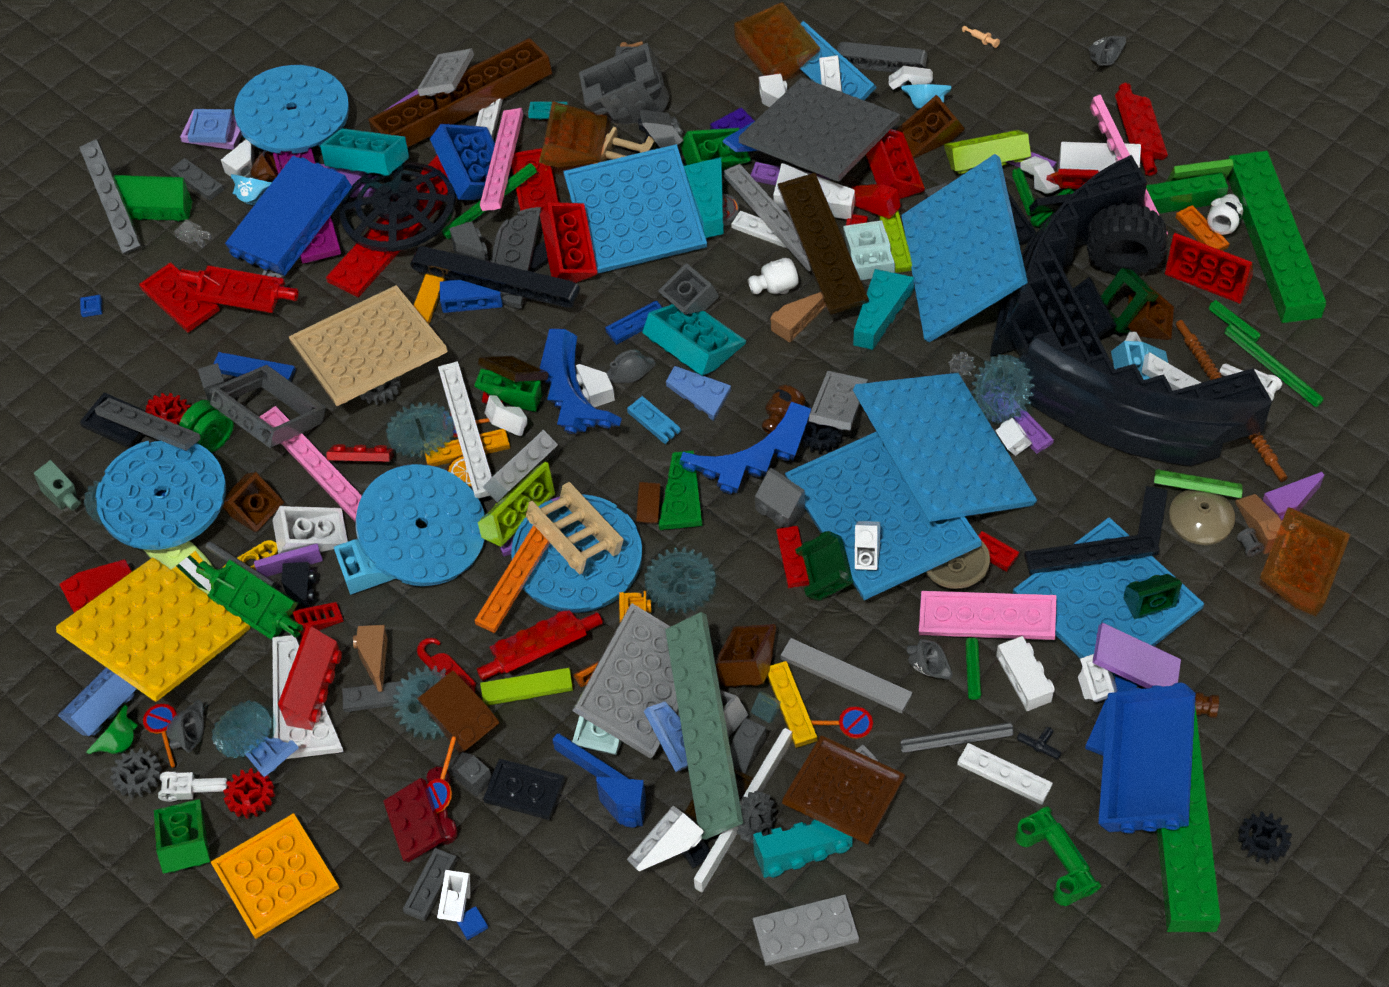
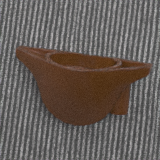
[251,150,278,182]

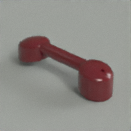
[426,767,458,845]

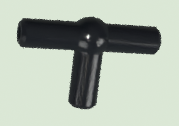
[1017,727,1061,759]

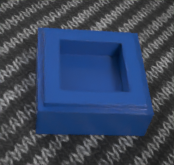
[80,295,102,317]
[456,906,488,940]

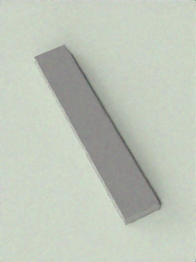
[780,638,912,714]

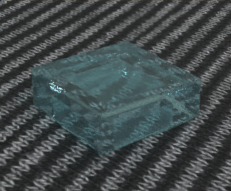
[751,691,781,723]

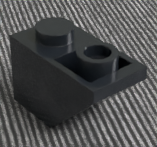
[281,562,316,608]

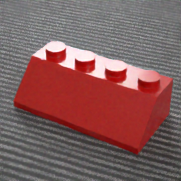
[866,129,925,199]
[540,202,597,283]
[278,626,342,730]

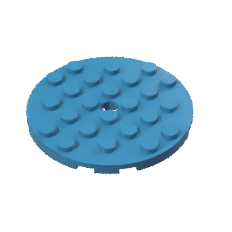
[234,65,349,154]
[96,441,226,550]
[355,464,485,586]
[511,494,642,613]

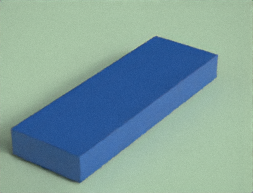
[605,300,663,345]

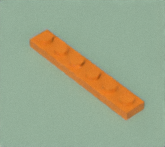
[475,525,550,633]

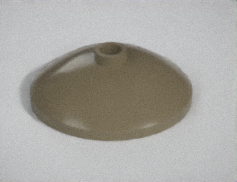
[1169,489,1235,545]
[926,541,990,589]

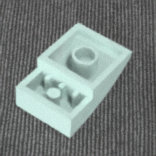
[843,220,895,280]
[572,716,622,755]

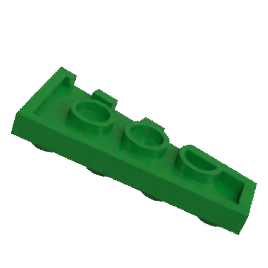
[659,450,702,530]

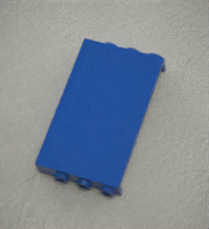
[225,156,352,276]
[1098,683,1196,833]

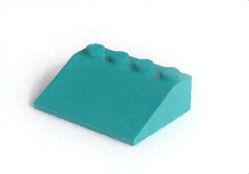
[642,304,746,376]

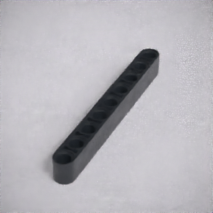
[410,246,580,308]

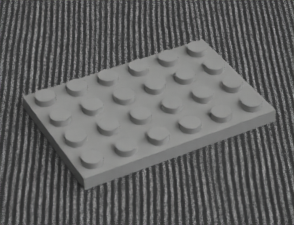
[572,603,678,759]

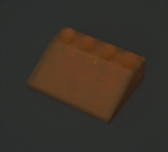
[734,2,820,80]
[539,101,607,168]
[1260,507,1351,616]

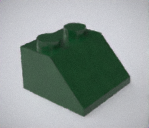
[1123,573,1182,619]

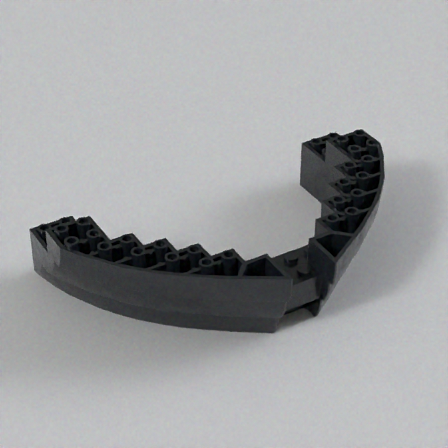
[990,155,1272,466]

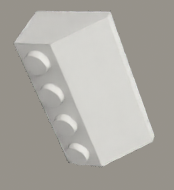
[1057,142,1141,172]

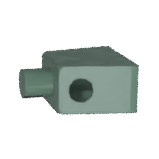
[34,460,81,510]

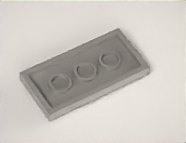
[417,48,474,96]
[809,371,868,430]
[752,895,859,966]

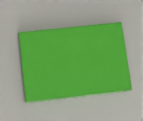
[1166,159,1234,182]

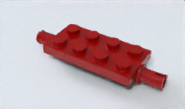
[1115,83,1168,176]
[179,266,299,313]
[476,610,603,681]

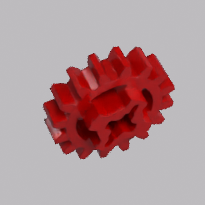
[145,393,191,425]
[223,768,275,818]

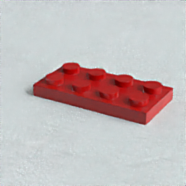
[511,147,559,211]
[139,262,220,333]

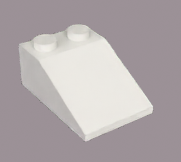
[273,506,348,554]
[627,806,704,871]

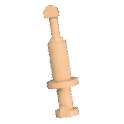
[962,26,1000,48]

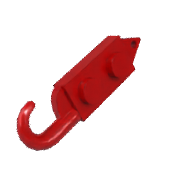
[1046,169,1099,189]
[417,638,476,693]

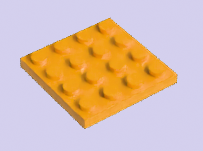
[211,813,340,939]

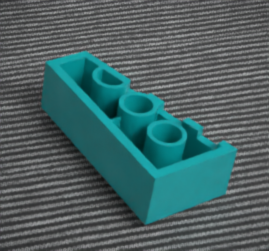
[684,157,724,238]
[853,269,914,350]
[753,819,853,878]

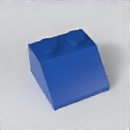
[596,776,646,828]

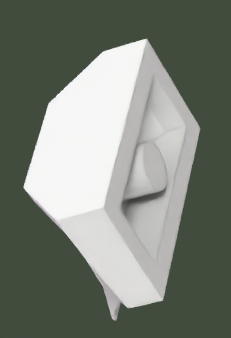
[1078,654,1117,702]

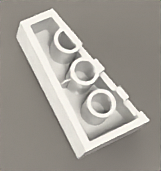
[773,163,855,219]

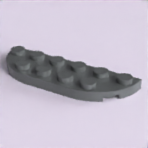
[491,207,542,309]

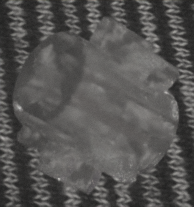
[948,352,975,378]

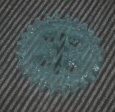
[971,354,1035,423]
[386,402,455,457]
[644,547,716,613]
[393,666,446,740]

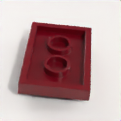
[383,778,446,862]

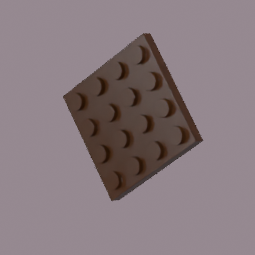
[782,735,905,844]

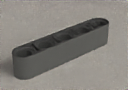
[836,42,928,72]

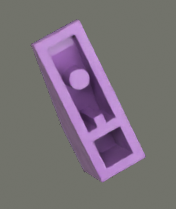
[1262,472,1324,523]

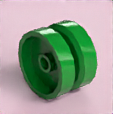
[179,400,234,453]

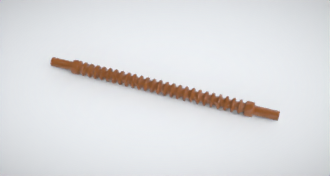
[1176,320,1288,482]

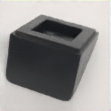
[681,839,710,868]

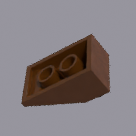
[896,95,965,159]
[715,624,776,687]
[417,670,500,753]

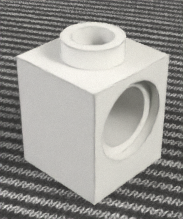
[995,418,1032,456]

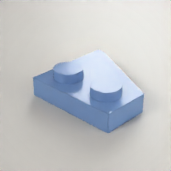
[242,736,299,777]

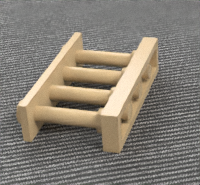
[593,127,656,164]
[526,482,624,575]

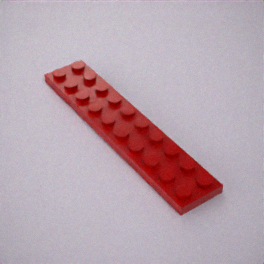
[326,155,448,298]

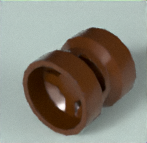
[1195,692,1219,718]

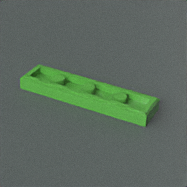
[1154,469,1243,498]

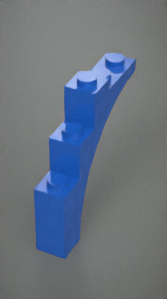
[540,329,622,434]
[679,402,811,494]

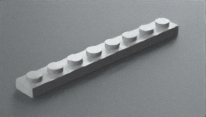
[723,164,811,271]

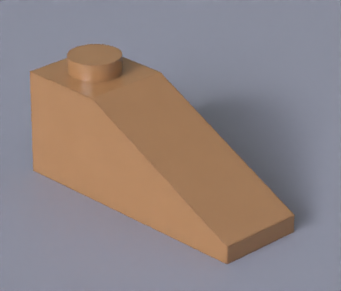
[770,292,826,342]
[1235,494,1289,554]
[353,625,388,692]

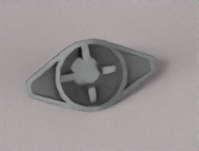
[1089,36,1126,65]
[606,350,656,383]
[907,639,953,680]
[166,699,204,753]

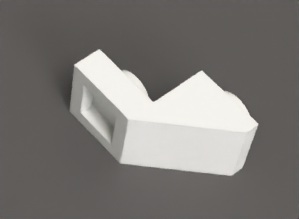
[889,66,933,90]
[1020,156,1061,194]
[485,395,527,436]

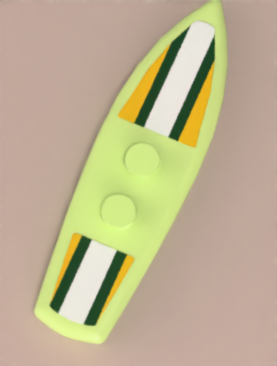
[143,541,214,594]

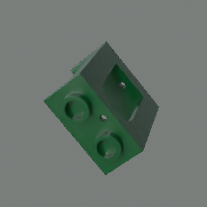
[1101,268,1159,334]

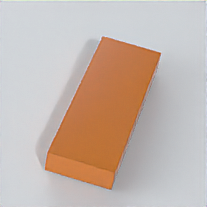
[1175,205,1229,251]

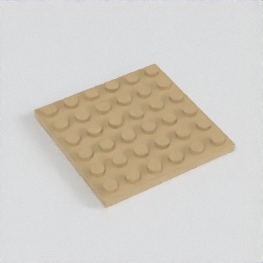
[289,285,448,406]

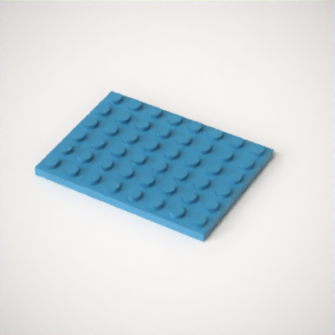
[902,154,1028,342]
[853,373,1037,522]
[785,432,982,600]

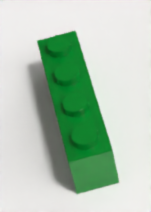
[1146,173,1228,214]

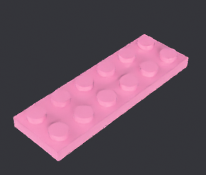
[919,591,1056,640]

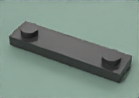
[342,677,433,712]

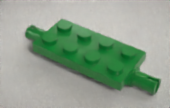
[196,559,303,640]

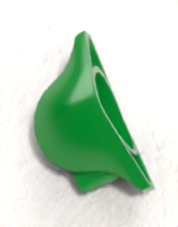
[86,705,138,754]

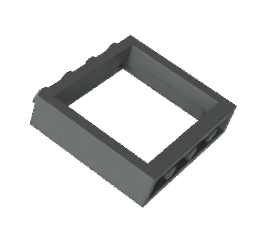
[210,365,326,448]

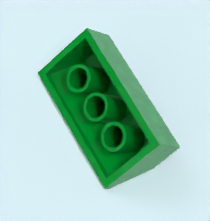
[114,175,192,221]

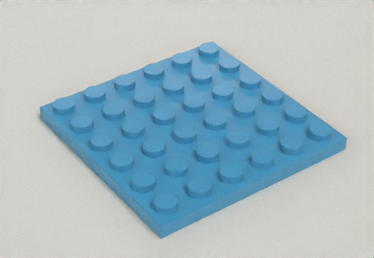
[563,144,707,274]
[1013,517,1204,677]

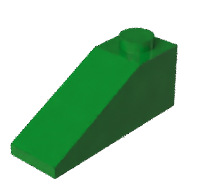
[475,369,542,412]

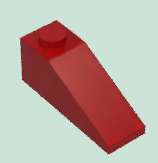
[851,183,901,219]

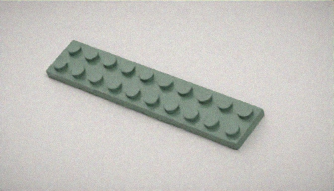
[665,612,743,840]

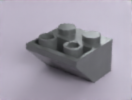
[449,221,489,262]

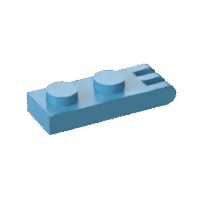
[627,396,681,444]

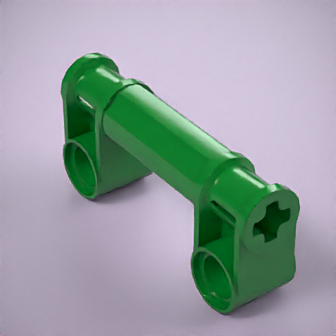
[1015,807,1102,906]

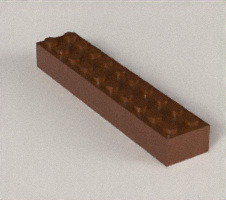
[368,38,552,148]

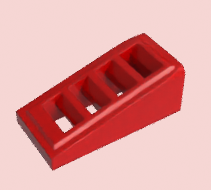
[293,602,343,637]

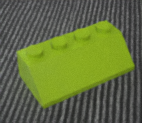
[944,130,1031,173]
[477,462,555,547]

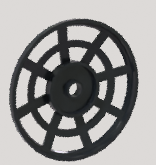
[340,162,456,251]

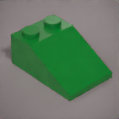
[680,128,750,171]
[154,799,210,874]

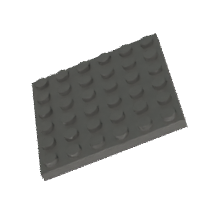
[739,77,900,182]

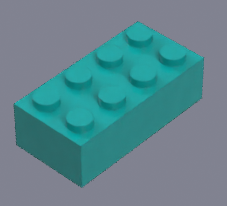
[320,128,409,176]

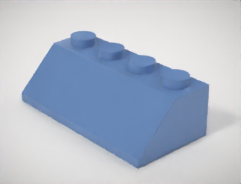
[58,667,137,736]

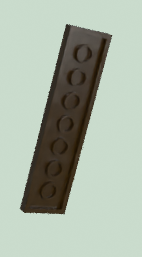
[777,172,869,315]

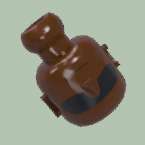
[762,385,806,434]

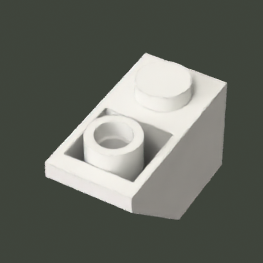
[759,74,787,107]
[221,140,255,178]
[576,364,615,407]
[855,521,880,570]

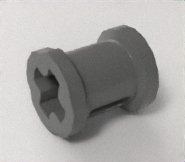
[1237,528,1265,557]

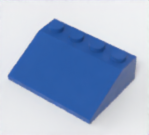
[430,124,511,200]

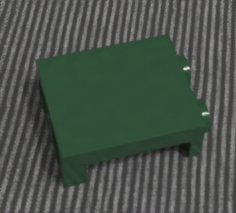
[795,531,854,601]

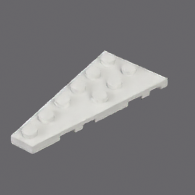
[272,635,344,759]

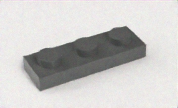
[170,158,224,201]
[402,848,457,921]

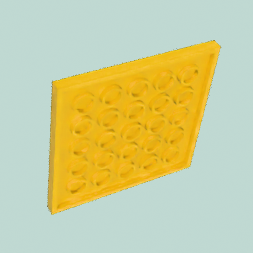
[56,558,250,702]

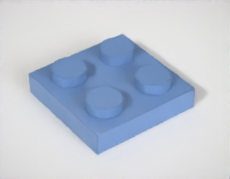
[188,109,233,143]

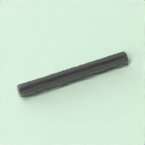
[900,722,1014,752]

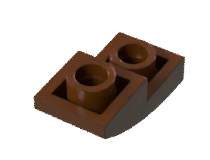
[636,482,660,524]

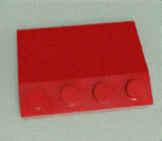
[1165,233,1253,304]
[59,559,132,613]

